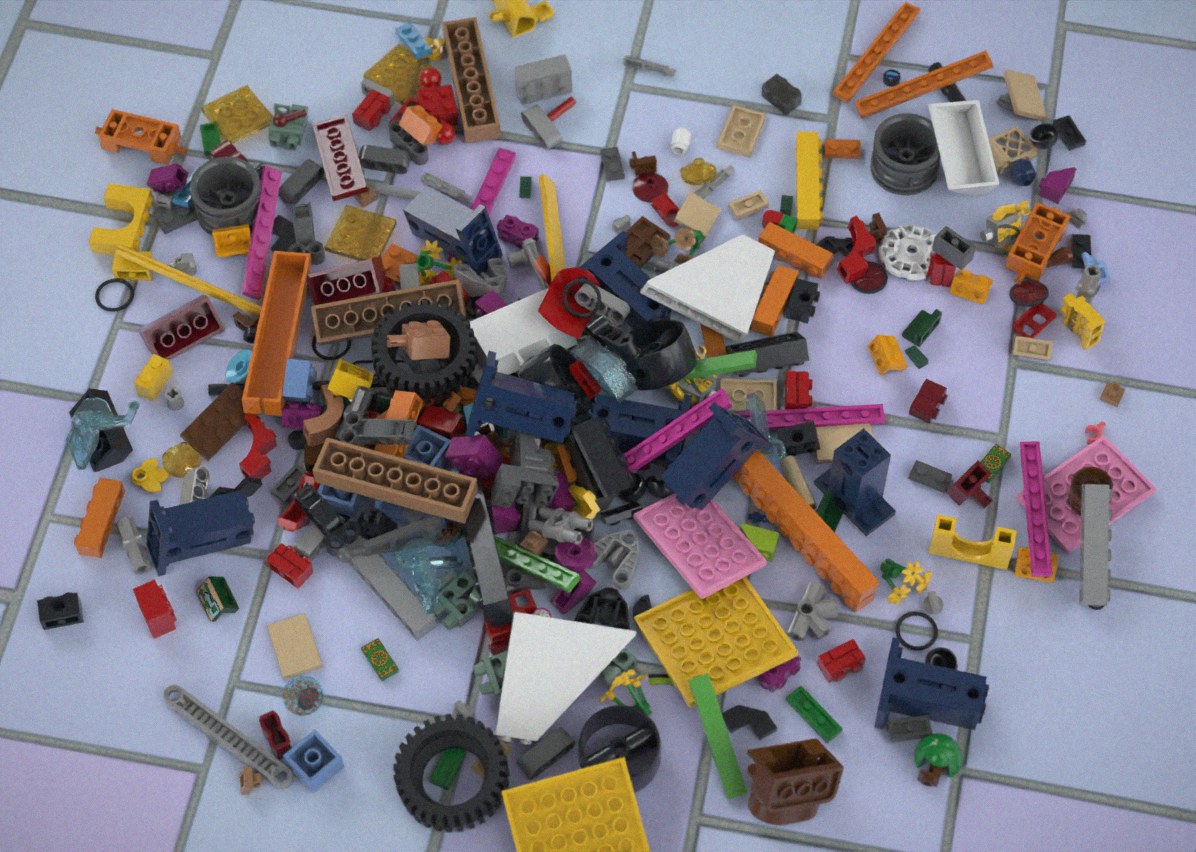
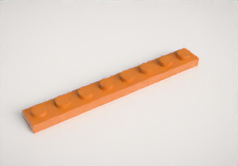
[833,1,920,103]
[855,50,993,119]

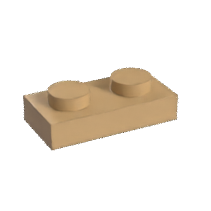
[728,190,769,220]
[1012,336,1053,360]

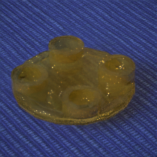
[680,158,717,185]
[162,442,201,478]

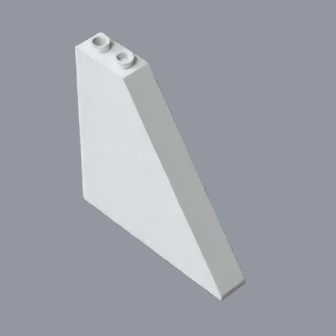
[640,234,775,343]
[495,612,636,745]

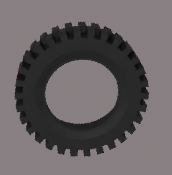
[371,300,476,404]
[393,714,510,833]

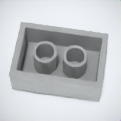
[515,54,572,105]

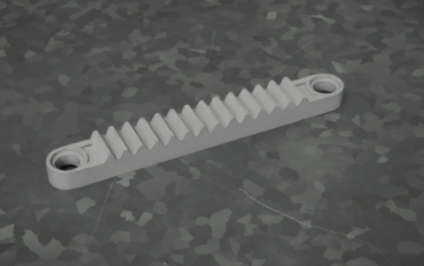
[163,685,293,789]

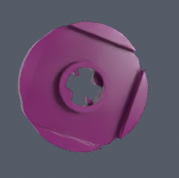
[555,536,596,571]

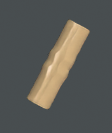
[780,456,816,509]

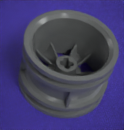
[870,113,941,196]
[190,157,261,236]

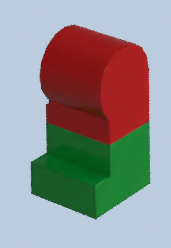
[762,210,797,234]

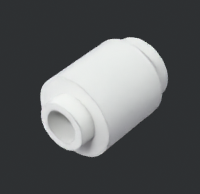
[671,128,691,155]

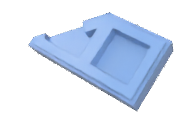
[1081,252,1111,284]

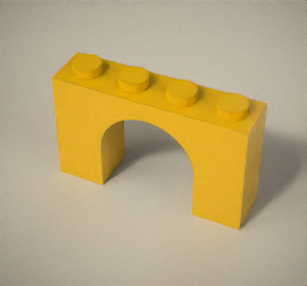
[89,183,154,255]
[928,514,1017,570]

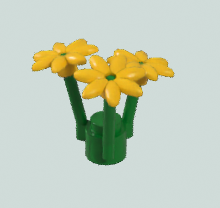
[416,240,462,286]
[880,558,932,604]
[600,669,652,716]

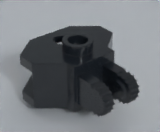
[356,508,398,540]

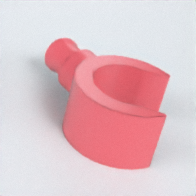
[1085,421,1106,444]

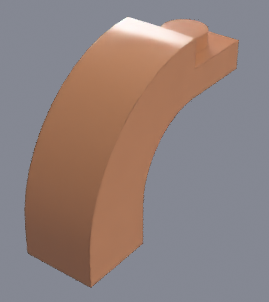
[303,384,344,447]

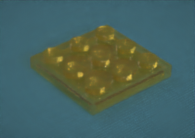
[363,44,437,105]
[201,85,274,144]
[325,205,397,261]

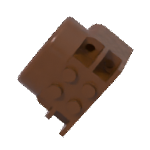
[747,738,844,826]

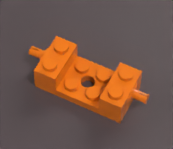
[95,109,187,165]
[1005,202,1071,284]

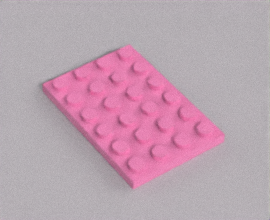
[1016,435,1157,554]
[633,493,767,599]

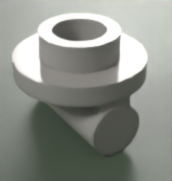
[996,93,1013,112]
[1068,208,1088,228]
[612,214,631,234]
[923,591,943,614]
[453,700,473,721]

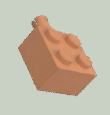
[387,320,450,360]

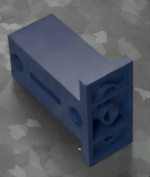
[403,186,503,276]
[569,231,673,329]
[466,351,577,443]
[588,394,692,470]
[660,402,773,510]
[814,428,896,537]
[146,490,255,576]
[874,637,989,730]

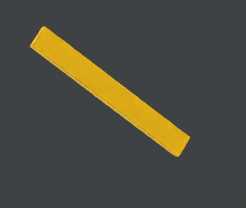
[539,174,566,281]

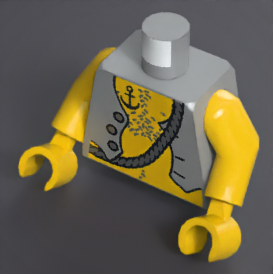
[980,201,1031,251]
[664,346,717,404]

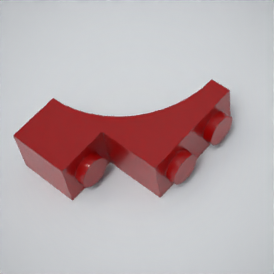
[837,215,877,284]
[239,413,277,479]
[277,472,321,532]

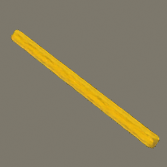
[116,245,262,316]

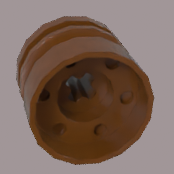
[1068,466,1113,516]

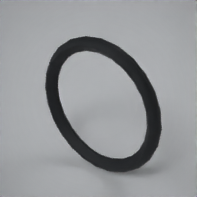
[95,278,134,312]
[563,279,601,318]
[312,334,351,360]
[895,612,938,650]

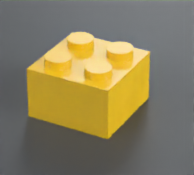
[327,359,374,402]

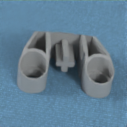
[453,258,507,297]
[588,530,639,590]

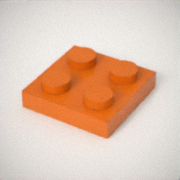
[381,243,418,287]

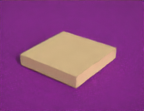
[673,191,721,239]

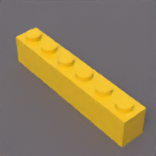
[796,131,823,230]

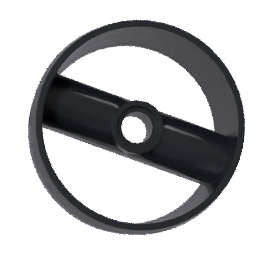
[616,319,697,391]
[519,344,595,422]
[578,705,662,793]

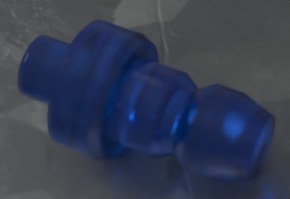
[747,511,770,523]

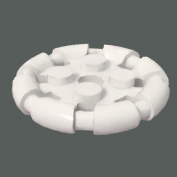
[878,224,936,281]

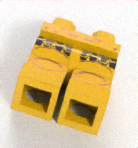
[1060,293,1105,350]

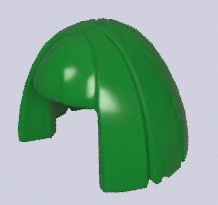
[914,733,963,778]

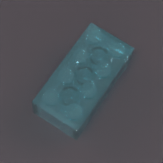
[571,338,638,403]

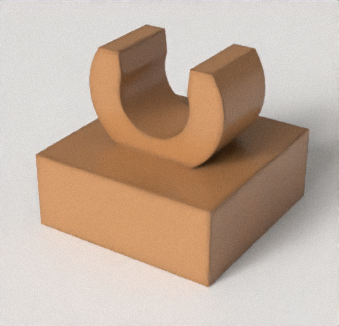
[353,183,378,208]
[1099,381,1125,407]
[520,530,548,555]
[239,767,262,795]

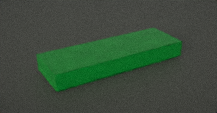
[786,686,843,744]

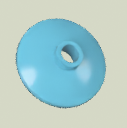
[225,350,252,383]

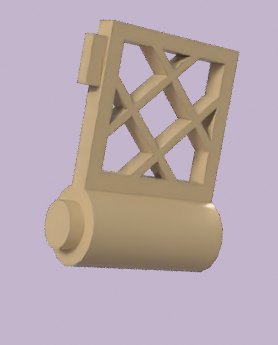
[988,126,1038,174]

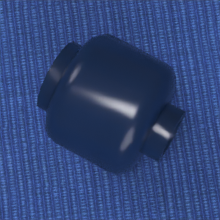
[1010,159,1036,186]

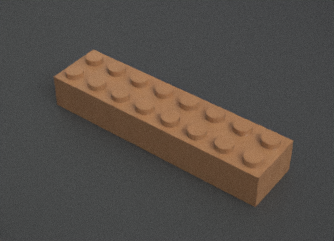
[442,17,501,144]
[311,279,468,346]
[313,438,478,524]

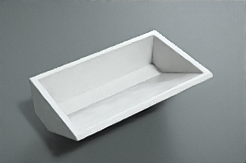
[928,100,1000,196]
[470,288,577,376]

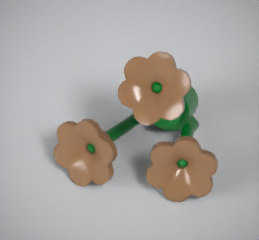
[650,228,704,264]

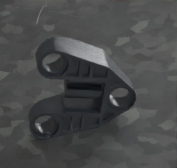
[574,587,630,644]

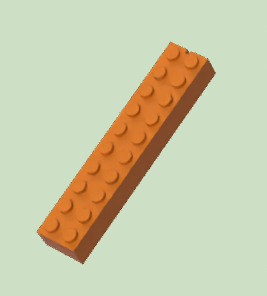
[242,251,312,416]
[731,449,880,613]

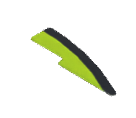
[648,674,675,687]

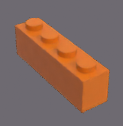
[758,222,833,279]
[751,265,799,337]
[374,390,423,458]
[74,477,125,558]

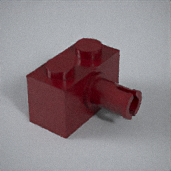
[946,460,993,509]

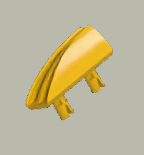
[489,0,539,37]

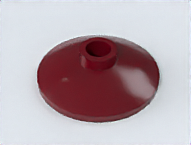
[632,172,668,203]

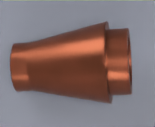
[1047,246,1073,268]

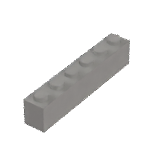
[1079,484,1113,606]
[347,537,436,641]

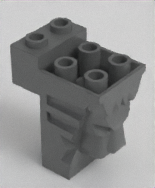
[491,431,559,508]

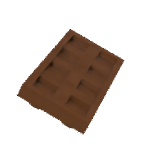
[625,216,671,269]
[180,382,255,462]

